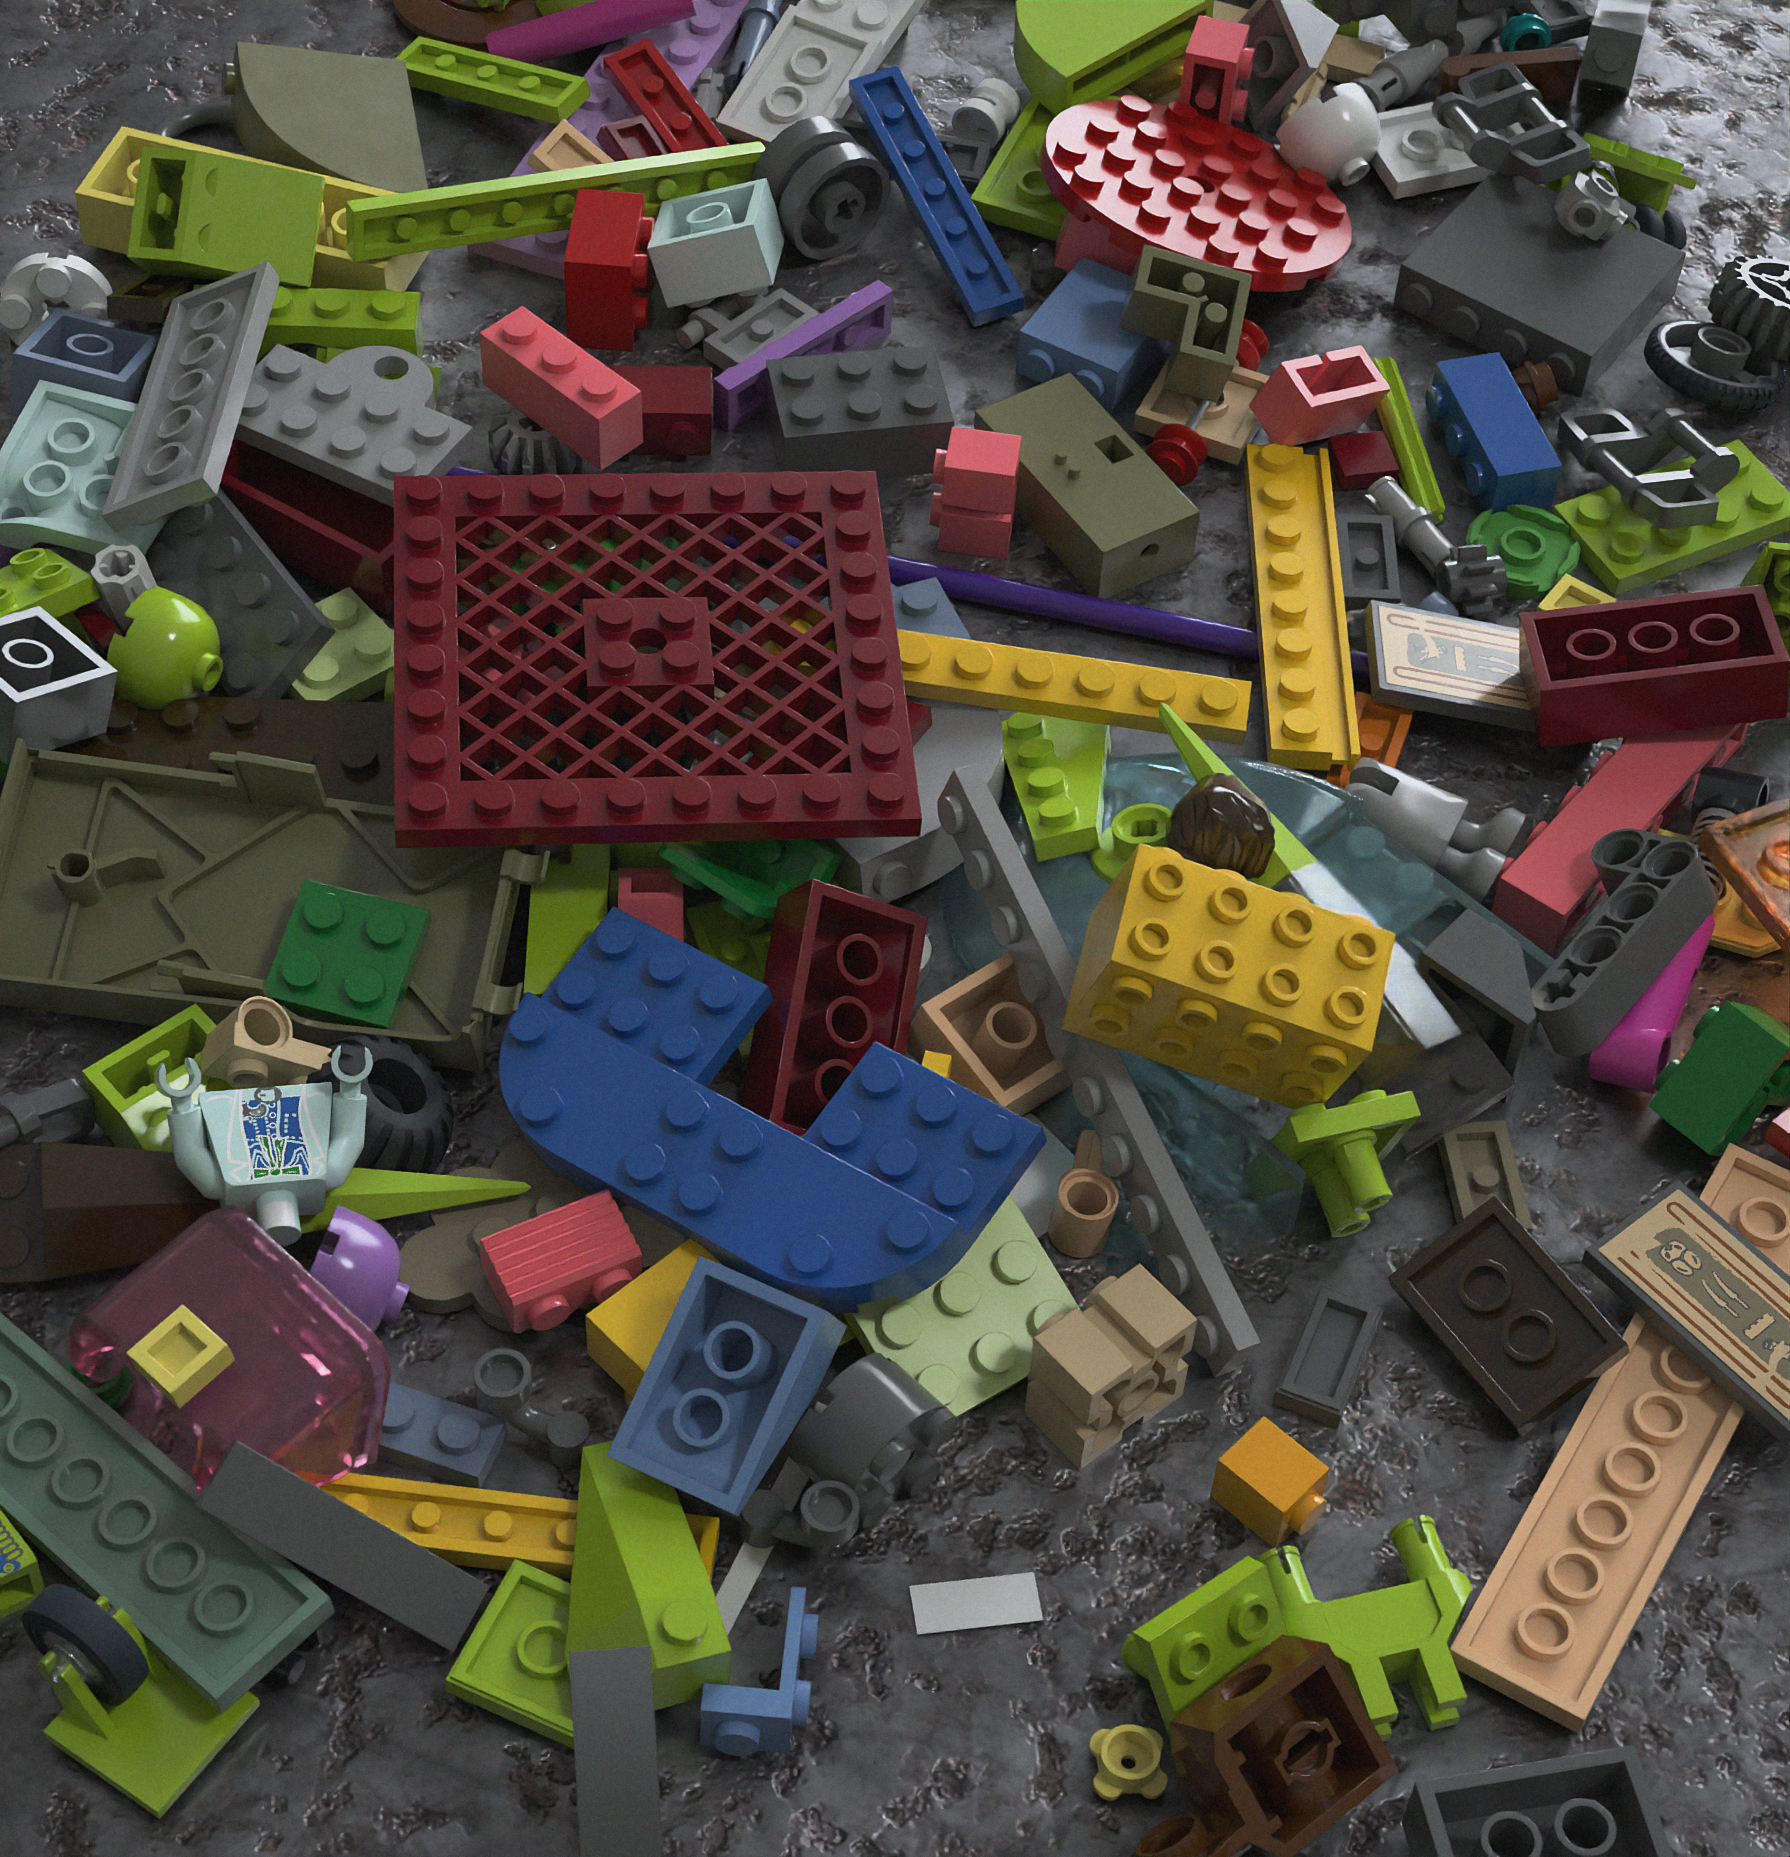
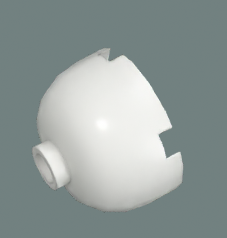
[1273,83,1381,186]

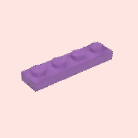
[713,280,893,432]

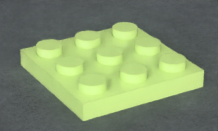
[843,1194,1082,1418]

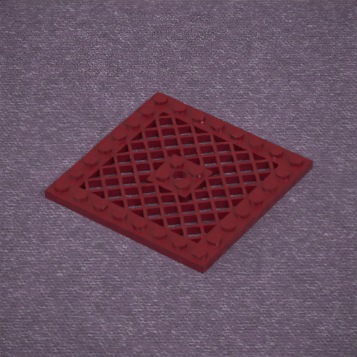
[394,470,922,848]

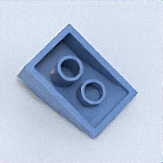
[607,1255,847,1516]

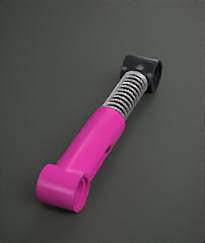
[1589,765,1769,1095]

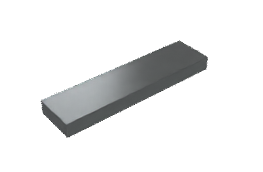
[194,1440,490,1652]

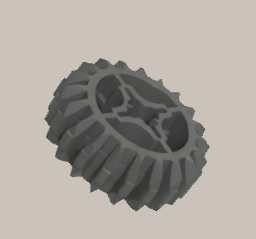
[1707,254,1790,363]

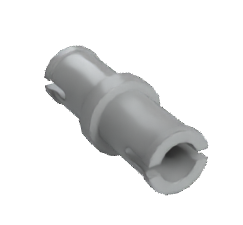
[1364,476,1454,580]

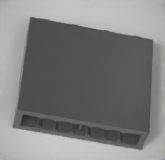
[1393,171,1686,398]

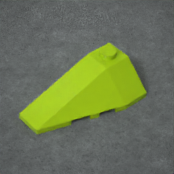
[565,1440,732,1710]

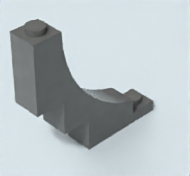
[1578,0,1653,95]

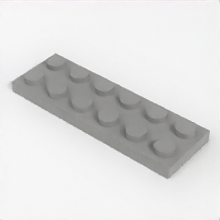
[101,261,281,533]

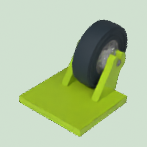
[22,1584,260,1819]

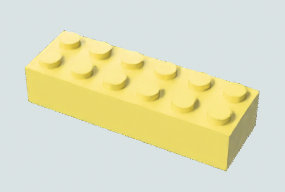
[75,126,429,291]

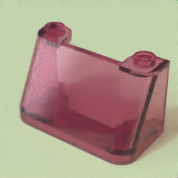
[66,1205,391,1494]

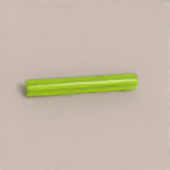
[1371,356,1445,525]

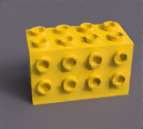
[1062,843,1396,1110]

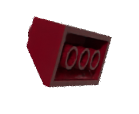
[740,879,928,1137]

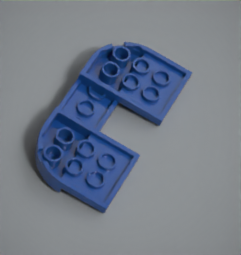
[499,906,1047,1314]

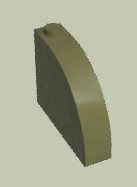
[221,41,428,193]

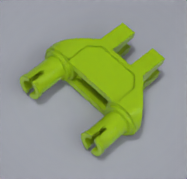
[1256,1515,1473,1742]

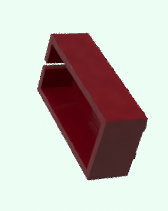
[219,439,394,615]

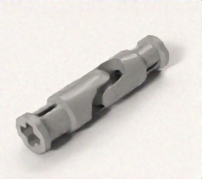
[1350,8,1507,113]

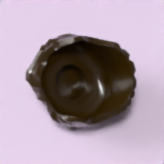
[1166,773,1276,879]

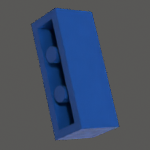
[1425,352,1562,514]

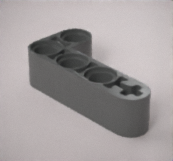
[1531,828,1717,1057]

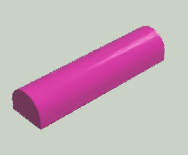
[485,0,697,65]

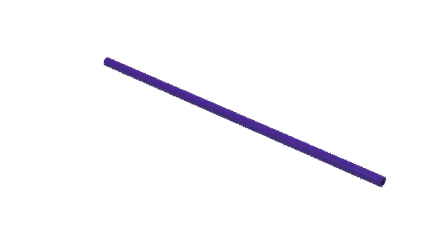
[445,465,1370,684]

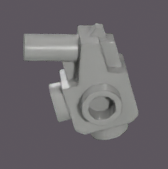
[1554,170,1636,242]

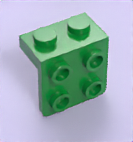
[657,839,844,924]

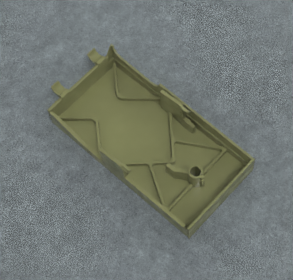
[0,738,550,1072]

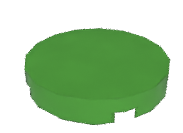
[1465,504,1581,600]

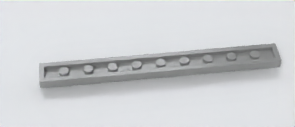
[937,763,1261,1377]

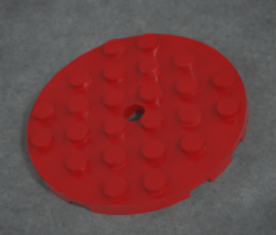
[1039,95,1352,292]

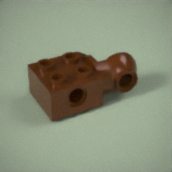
[1131,1634,1399,1857]

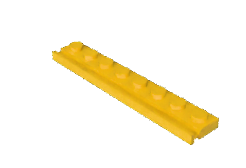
[1243,443,1361,772]

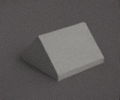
[1238,0,1340,131]

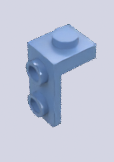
[700,1586,819,1756]

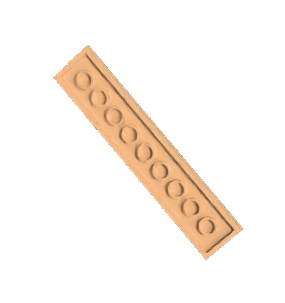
[1449,1143,1790,1734]

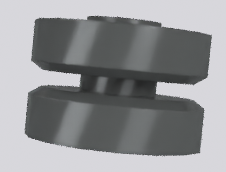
[751,116,890,260]

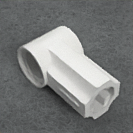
[90,544,157,636]

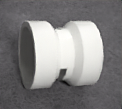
[952,78,1021,149]

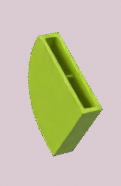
[1013,0,1215,116]

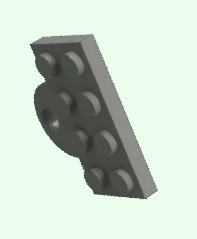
[234,344,474,508]

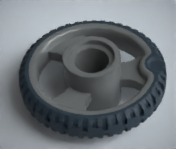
[1644,319,1786,411]

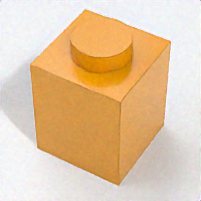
[1210,1416,1330,1548]

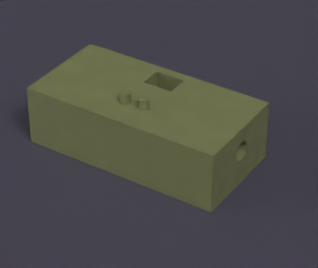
[974,373,1200,599]

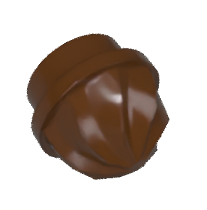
[1511,361,1559,416]

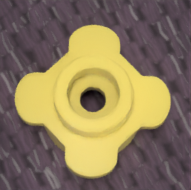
[1089,1724,1168,1801]

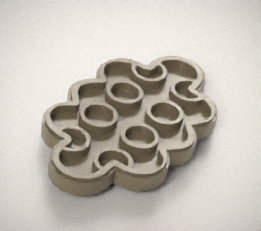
[398,1139,685,1332]

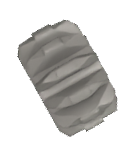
[488,403,582,475]

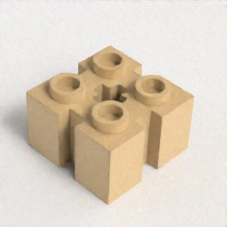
[1024,1263,1198,1470]

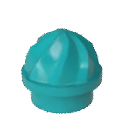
[1500,12,1551,52]

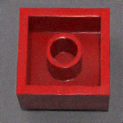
[564,188,655,352]

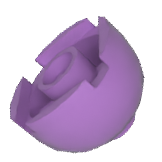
[284,1205,410,1350]

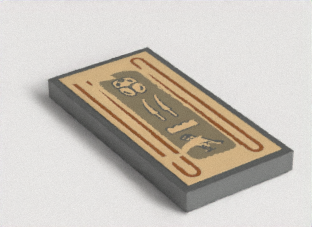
[1363,600,1600,745]
[1581,1179,1790,1447]

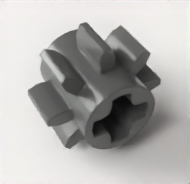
[1436,544,1507,616]

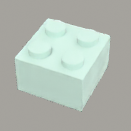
[647,178,785,308]

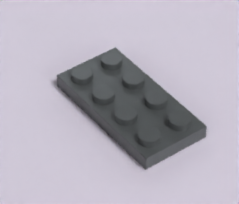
[145,487,336,699]

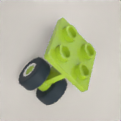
[1583,132,1698,250]

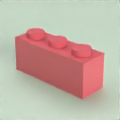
[479,306,643,471]

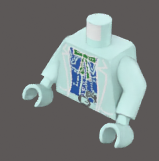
[154,1045,373,1247]

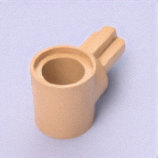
[1048,1130,1119,1258]

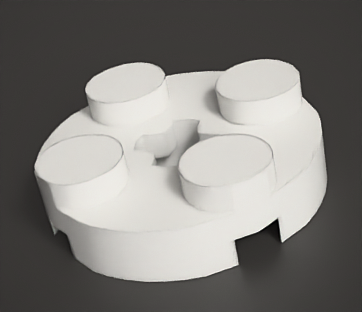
[0,252,114,346]

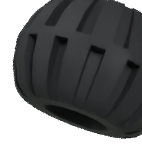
[306,1034,454,1174]

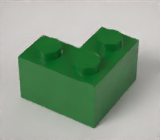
[1648,1000,1790,1156]

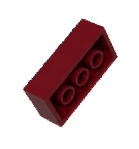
[1519,584,1790,747]

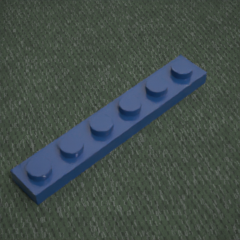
[849,65,1025,327]

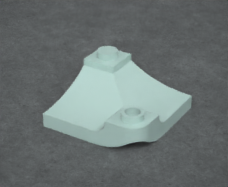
[0,380,178,556]

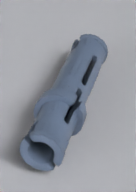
[724,0,783,97]

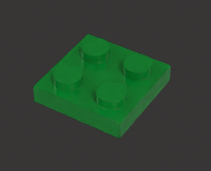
[266,879,432,1030]

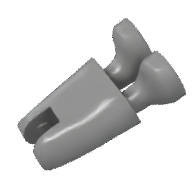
[1335,757,1526,907]

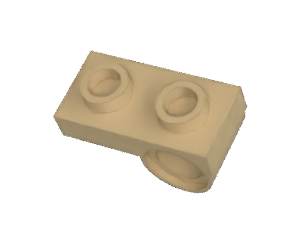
[201,996,332,1089]

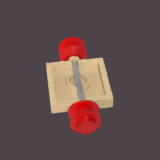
[1133,319,1270,486]

